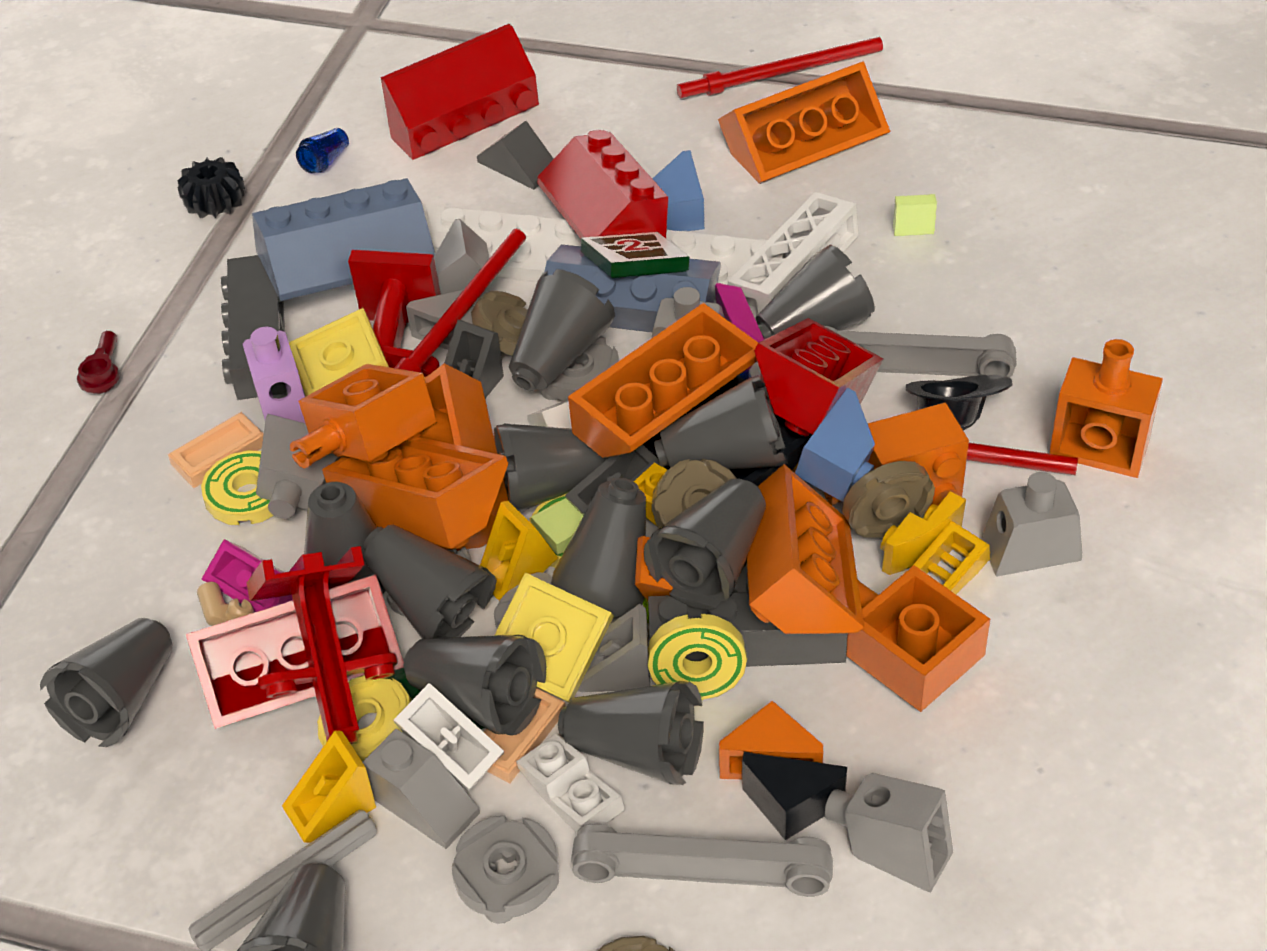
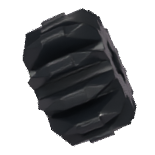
[177,157,245,219]

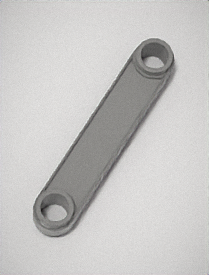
[824,326,1017,378]
[571,824,833,897]

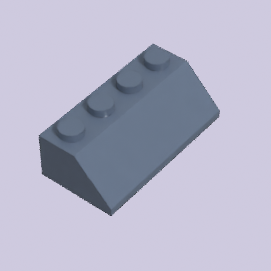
[252,178,435,301]
[544,244,721,333]

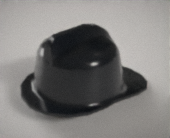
[905,375,1013,431]

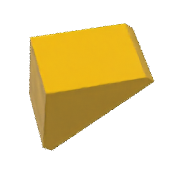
[480,501,558,601]
[282,731,376,843]

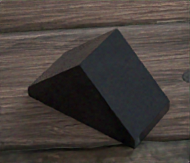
[742,752,847,840]

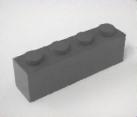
[221,255,287,400]
[648,592,847,667]

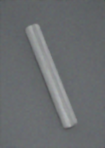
[188,810,377,951]

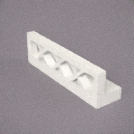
[727,192,859,314]

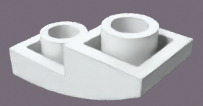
[516,733,625,833]

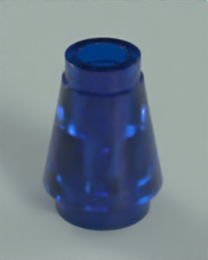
[296,128,349,173]

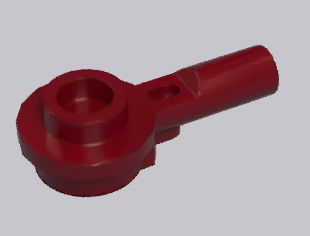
[77,331,120,394]

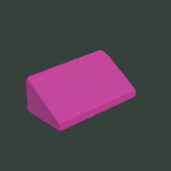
[715,283,764,374]
[201,539,293,612]

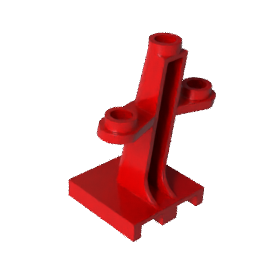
[348,250,441,377]
[246,546,398,744]

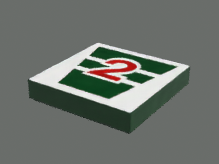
[581,232,690,278]

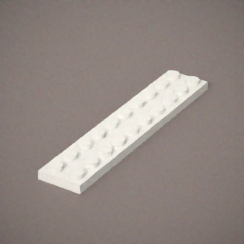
[422,204,786,306]

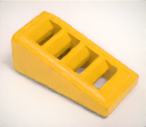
[913,520,990,594]

